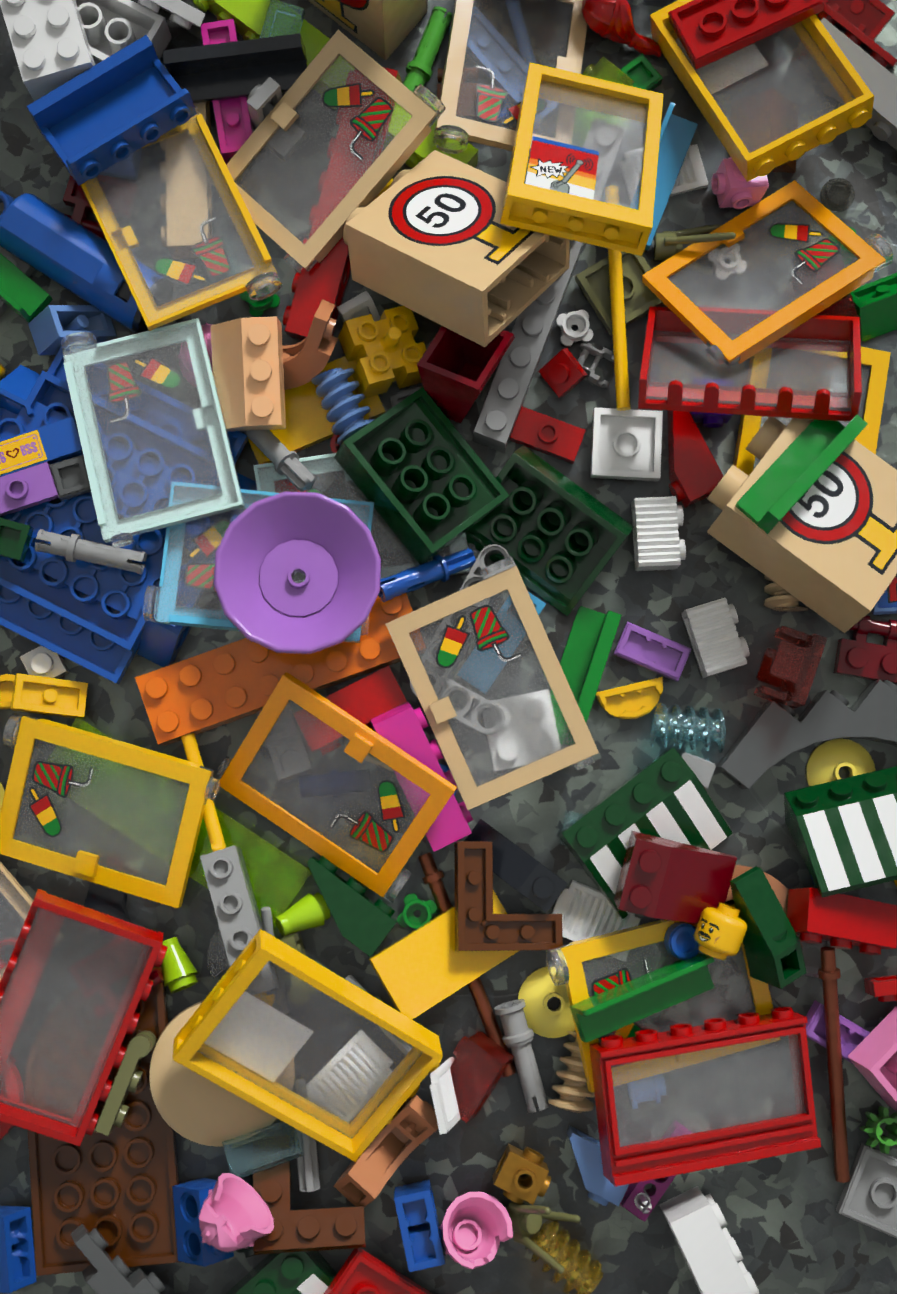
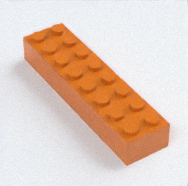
[135,593,426,746]

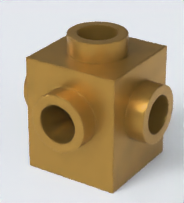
[492,1143,551,1205]

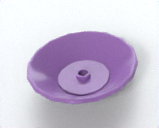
[214,491,381,654]

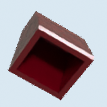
[417,326,515,423]

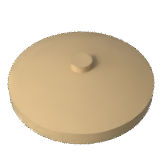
[149,1001,295,1147]

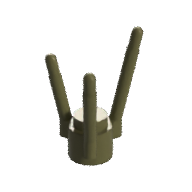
[654,224,736,277]
[506,1202,581,1274]

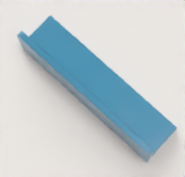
[629,102,698,251]

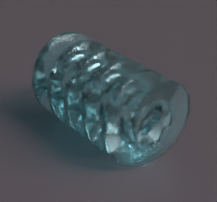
[650,703,726,753]

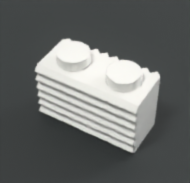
[631,496,686,571]
[681,597,750,678]

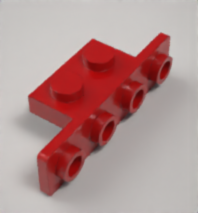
[816,0,897,69]

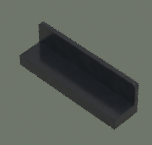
[163,33,307,103]

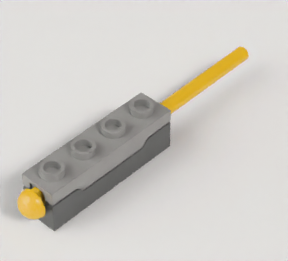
[181,733,280,1006]

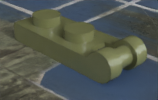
[94,1030,156,1136]

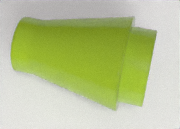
[275,892,331,937]
[161,937,198,993]

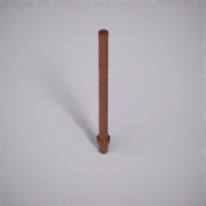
[418,852,516,1077]
[818,947,850,1183]

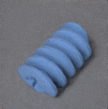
[311,368,375,446]

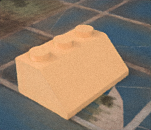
[211,316,286,431]

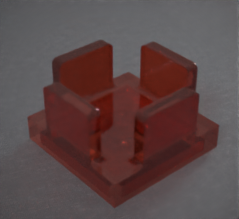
[754,626,828,709]

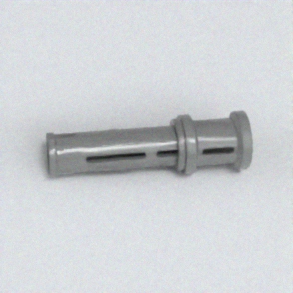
[494,999,550,1113]

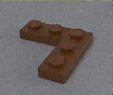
[454,841,563,951]
[253,1136,365,1255]

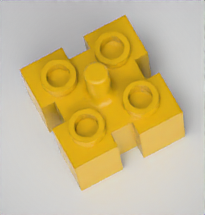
[338,306,427,398]

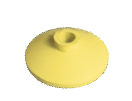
[806,739,876,787]
[518,966,575,1038]

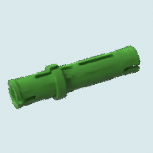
[403,6,453,97]

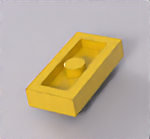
[11,673,88,719]

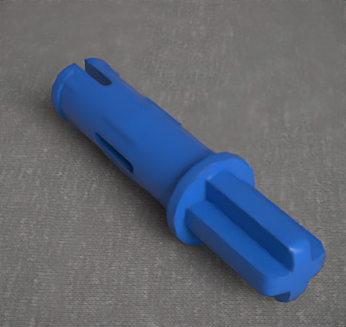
[378,548,476,602]

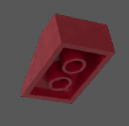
[614,831,737,924]

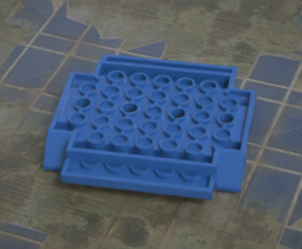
[0,344,257,684]

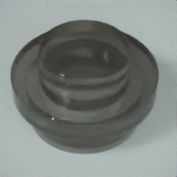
[820,178,855,213]

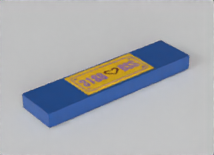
[0,416,83,477]

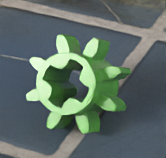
[860,1106,897,1154]

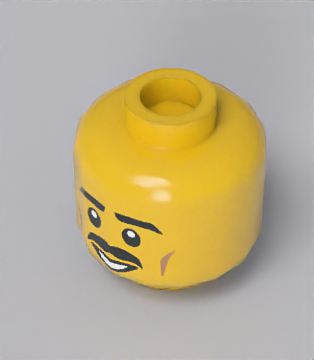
[694,902,747,960]

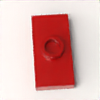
[509,406,586,464]

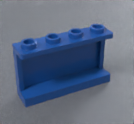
[26,35,197,186]

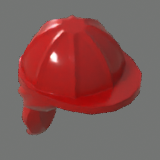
[581,0,662,57]

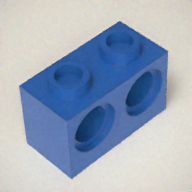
[172,1178,234,1267]
[394,1179,445,1272]
[0,1206,37,1294]

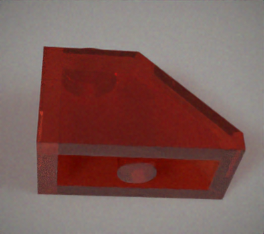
[450,1031,514,1123]

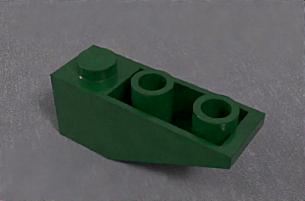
[307,855,397,957]
[730,866,807,989]

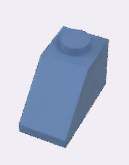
[28,305,116,355]
[567,1126,629,1207]

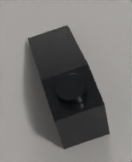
[464,819,568,913]

